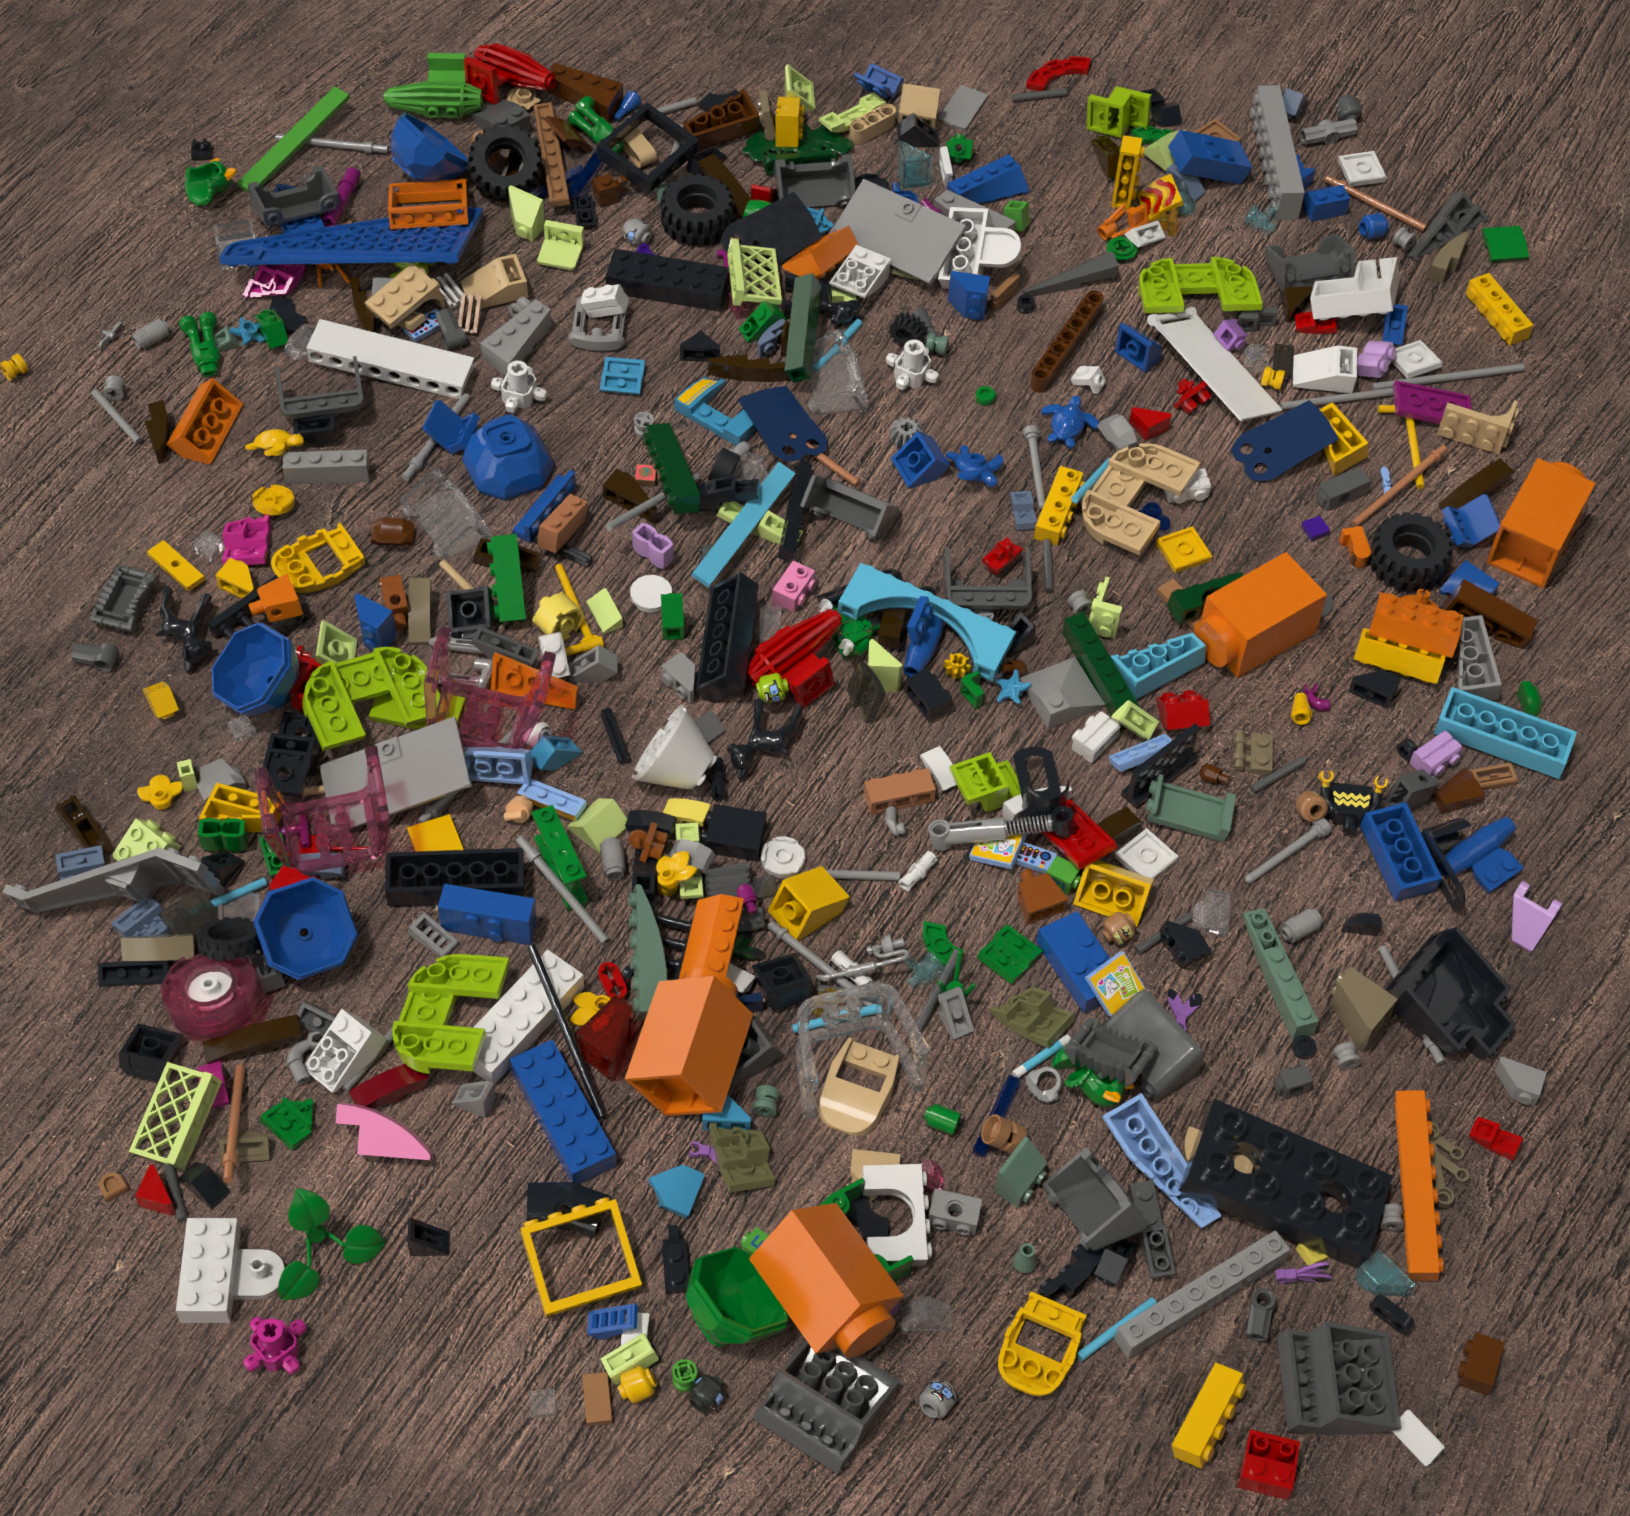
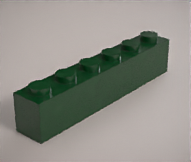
[642,423,700,514]
[1062,612,1141,730]

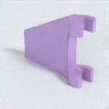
[1511,881,1563,953]

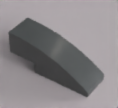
[248,946,285,994]

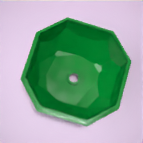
[686,1247,788,1347]

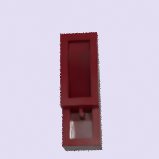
[349,1064,429,1109]

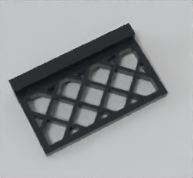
[1121,723,1200,809]

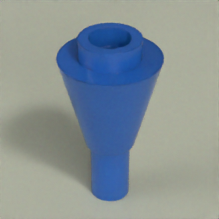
[613,91,642,122]

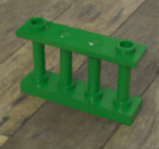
[532,805,588,912]

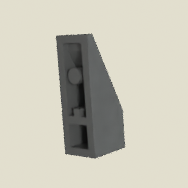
[471,626,540,668]

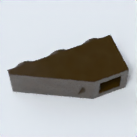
[1091,136,1121,177]

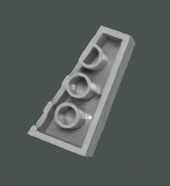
[934,190,1016,232]
[480,299,552,376]
[1457,615,1502,700]

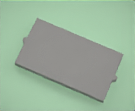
[937,85,988,131]

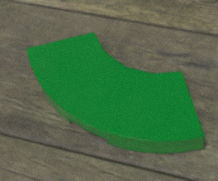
[1131,126,1174,146]
[922,921,964,972]

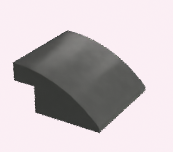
[1277,1321,1401,1435]
[753,1339,900,1474]

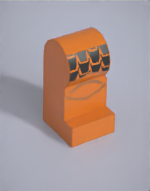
[1339,526,1371,568]

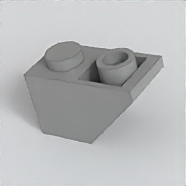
[661,652,695,704]

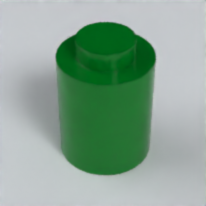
[924,1103,962,1136]

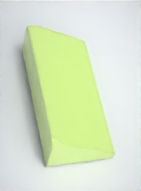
[586,588,623,634]
[1111,700,1159,740]
[600,1333,659,1385]

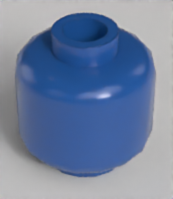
[1359,213,1389,240]

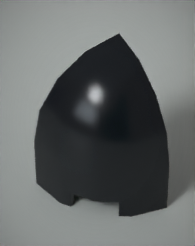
[1150,102,1182,126]
[1341,912,1382,936]

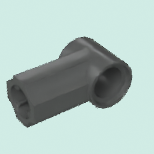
[435,308,467,350]
[71,642,119,672]
[1245,1288,1275,1342]

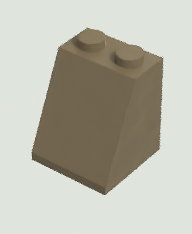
[1330,967,1398,1052]

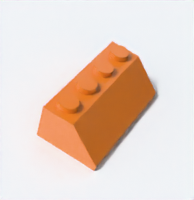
[782,225,859,280]
[166,378,243,464]
[679,894,744,979]

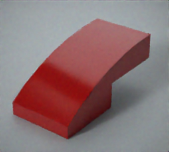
[1295,311,1338,334]
[1469,1116,1523,1161]

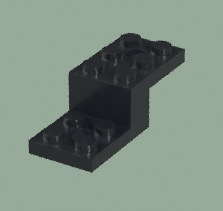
[256,712,322,798]

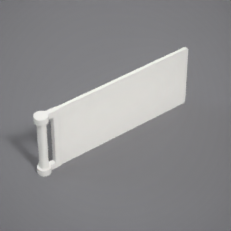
[1147,307,1282,421]

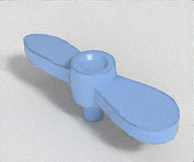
[1380,466,1393,501]

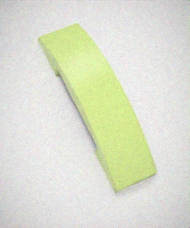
[819,92,886,132]
[676,823,703,899]

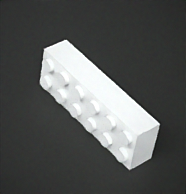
[473,949,584,1085]

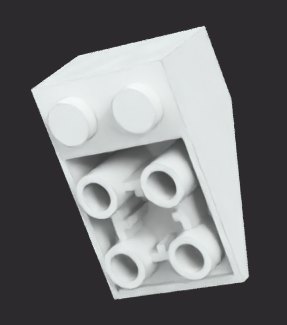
[830,245,891,299]
[1292,346,1357,393]
[304,1009,387,1093]

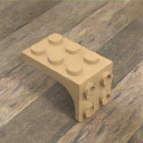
[365,263,446,329]
[1437,400,1519,454]

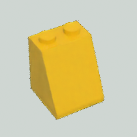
[768,866,850,941]

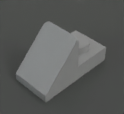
[937,987,974,1039]

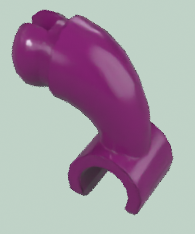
[1302,684,1330,711]

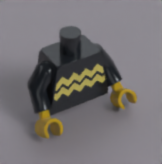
[1318,770,1388,835]

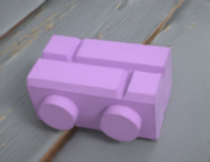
[1410,731,1463,777]

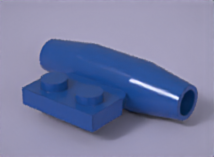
[903,596,944,677]
[1437,817,1524,894]

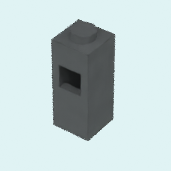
[1316,467,1371,511]

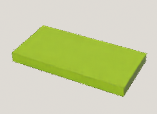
[369,693,466,730]

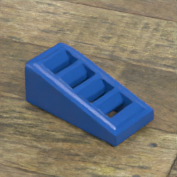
[587,1304,638,1340]

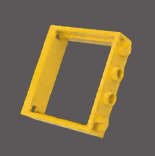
[520,1197,642,1317]

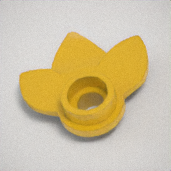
[137,775,183,810]
[656,851,697,889]
[570,992,614,1032]

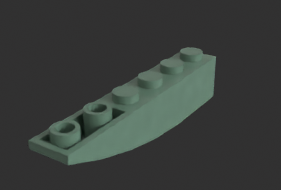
[628,884,667,1021]
[1243,908,1319,1041]

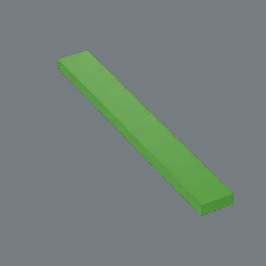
[237,86,350,193]

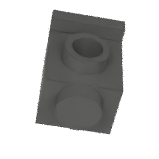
[1273,1061,1313,1100]

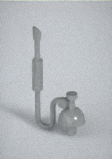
[816,934,910,982]

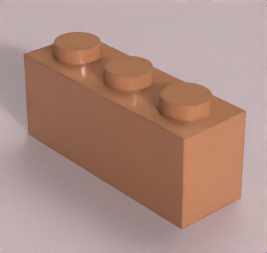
[537,494,588,553]
[863,768,936,815]

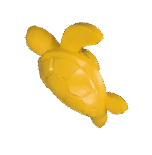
[245,429,304,456]

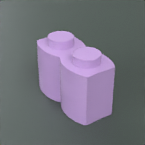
[1357,340,1397,378]
[632,523,674,569]

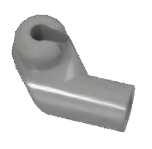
[728,441,750,460]

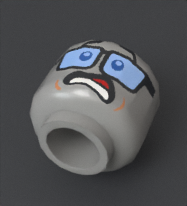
[622,218,652,247]
[919,1380,957,1418]

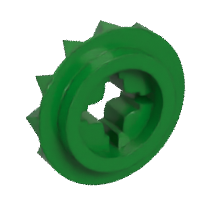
[1106,237,1137,262]

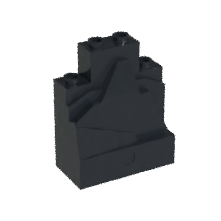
[1384,927,1516,1059]

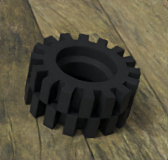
[889,312,928,347]

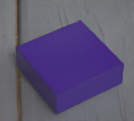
[1301,515,1330,541]

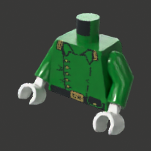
[818,599,880,659]

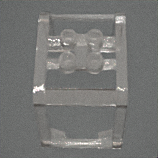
[795,982,930,1119]

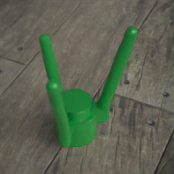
[938,950,976,1001]

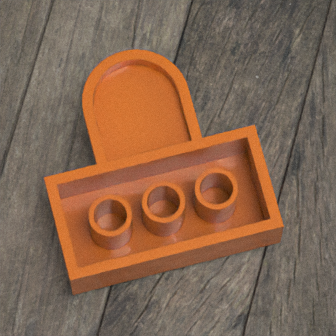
[1369,589,1463,658]

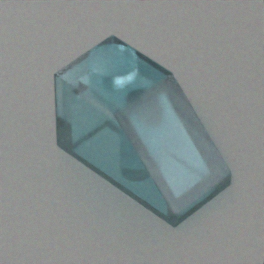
[1355,1250,1416,1297]

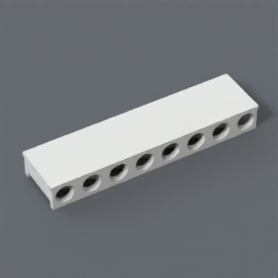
[306,319,474,399]

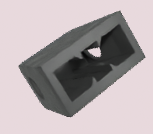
[1385,769,1440,811]

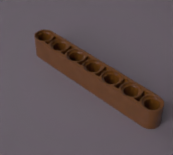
[1030,290,1104,393]

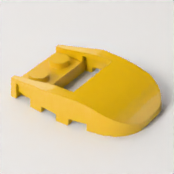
[271,523,365,593]
[998,1291,1086,1397]

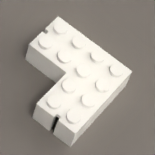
[1310,257,1400,320]

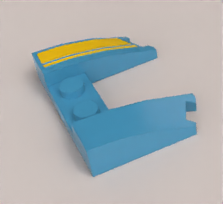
[674,377,757,446]

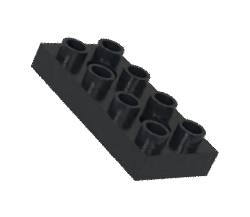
[1178,1099,1393,1269]

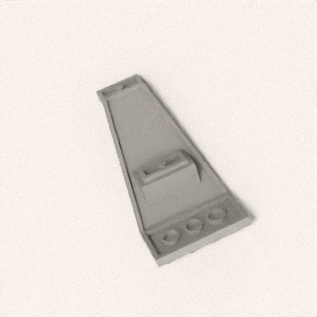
[2,848,225,913]

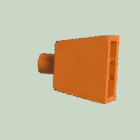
[248,574,303,622]

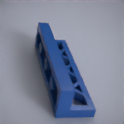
[513,470,576,543]

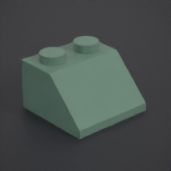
[994,1136,1047,1208]

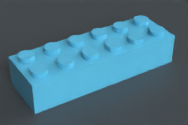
[1434,687,1577,779]

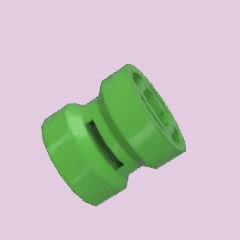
[672,1359,697,1393]

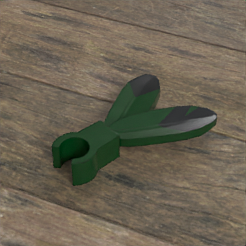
[732,931,766,960]

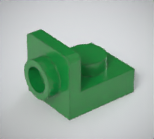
[960,670,984,710]

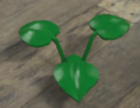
[278,1188,385,1300]

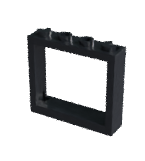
[597,102,699,195]

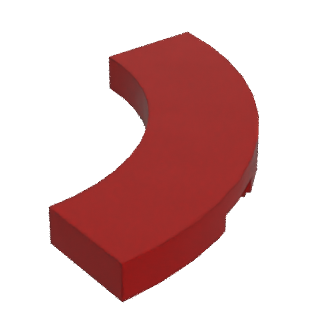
[1026,56,1091,91]

